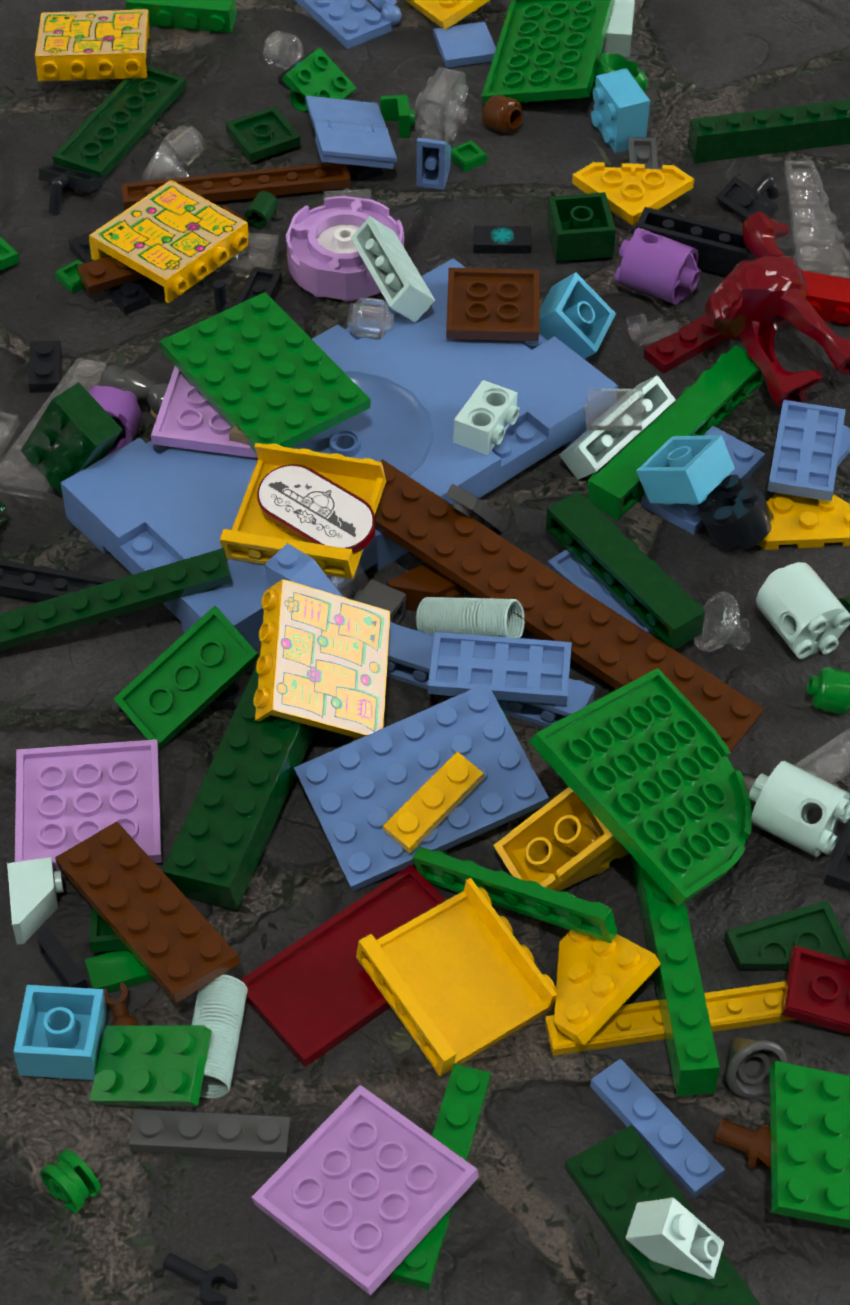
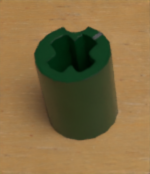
[244,191,278,229]

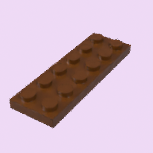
[55,821,240,1003]

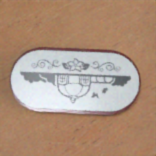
[257,464,376,554]

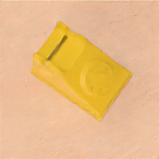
[493,787,629,891]

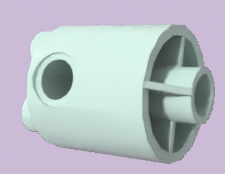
[756,562,850,659]
[749,761,850,857]

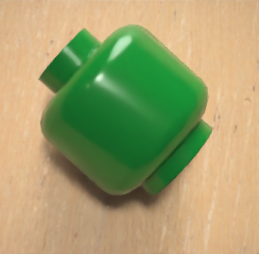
[806,667,850,715]

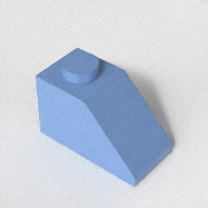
[416,138,451,190]
[264,543,343,597]

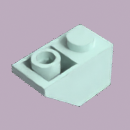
[625,1198,724,1279]

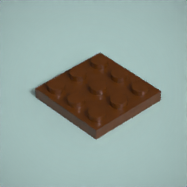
[446,268,540,341]

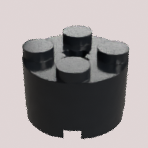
[697,475,774,552]

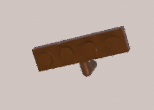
[77,256,146,295]

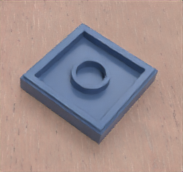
[434,22,496,68]

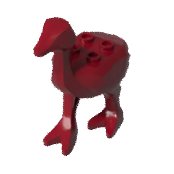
[705,211,850,407]

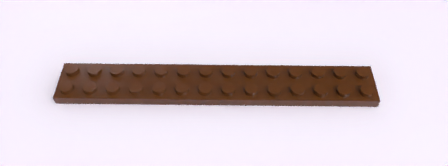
[374,459,764,758]

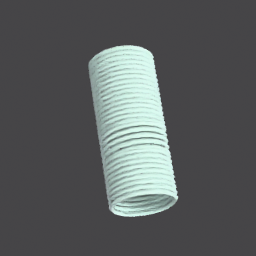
[416,597,525,638]
[192,974,248,1098]

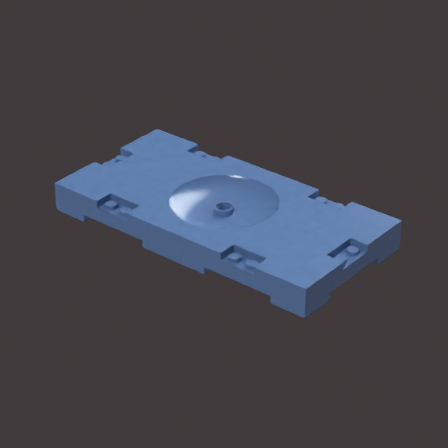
[61,258,618,649]

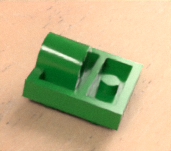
[282,47,356,112]

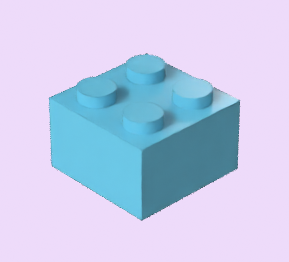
[591,68,650,153]
[539,272,616,359]
[636,435,735,506]
[13,985,108,1080]

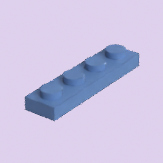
[590,1058,725,1199]

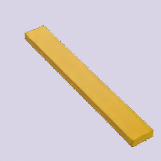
[545,981,797,1056]

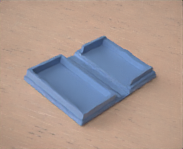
[305,95,397,169]

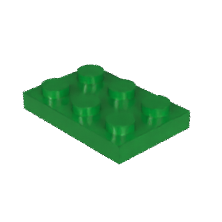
[90,1025,212,1106]

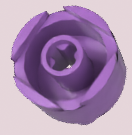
[88,385,142,457]

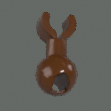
[103,983,140,1026]

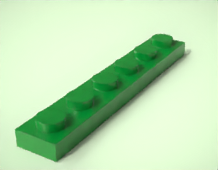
[413,847,618,943]
[390,1064,491,1290]

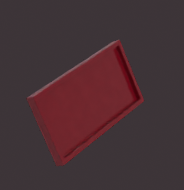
[240,865,447,1067]

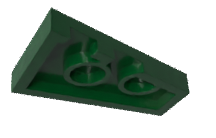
[724,900,850,970]

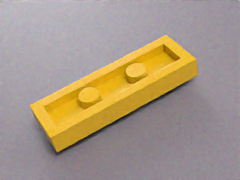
[383,752,484,854]

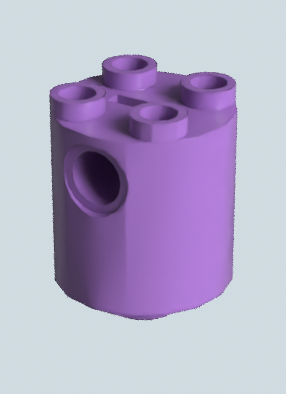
[614,228,701,305]

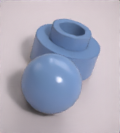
[370,0,402,26]

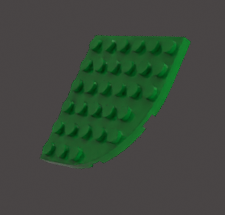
[529,668,752,907]

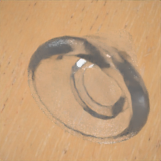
[141,141,189,182]

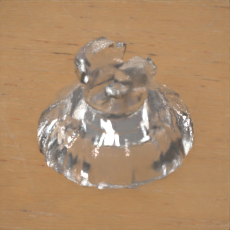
[694,591,750,652]

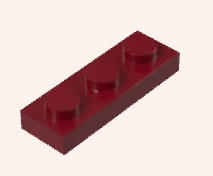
[643,314,728,374]

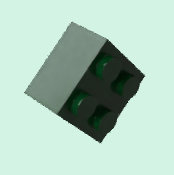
[547,192,616,262]

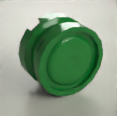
[39,1149,101,1214]

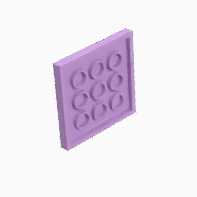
[151,366,258,458]
[15,739,162,871]
[252,1085,479,1296]

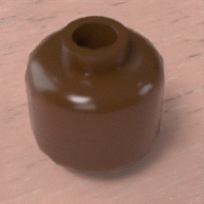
[482,95,523,134]

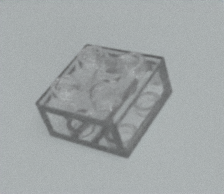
[416,67,468,144]

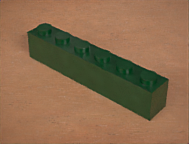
[687,99,850,163]
[546,491,705,650]

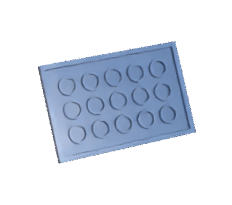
[294,683,549,892]

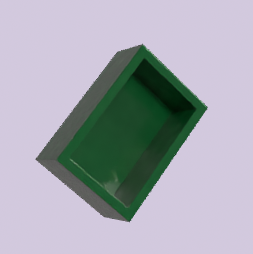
[20,382,123,497]

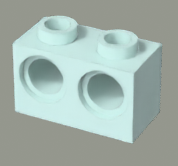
[453,380,520,455]

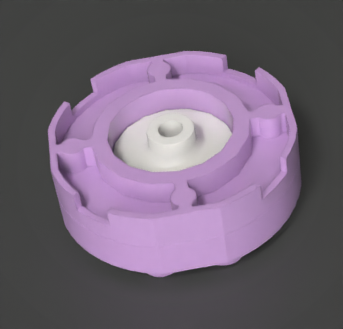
[286,196,404,302]

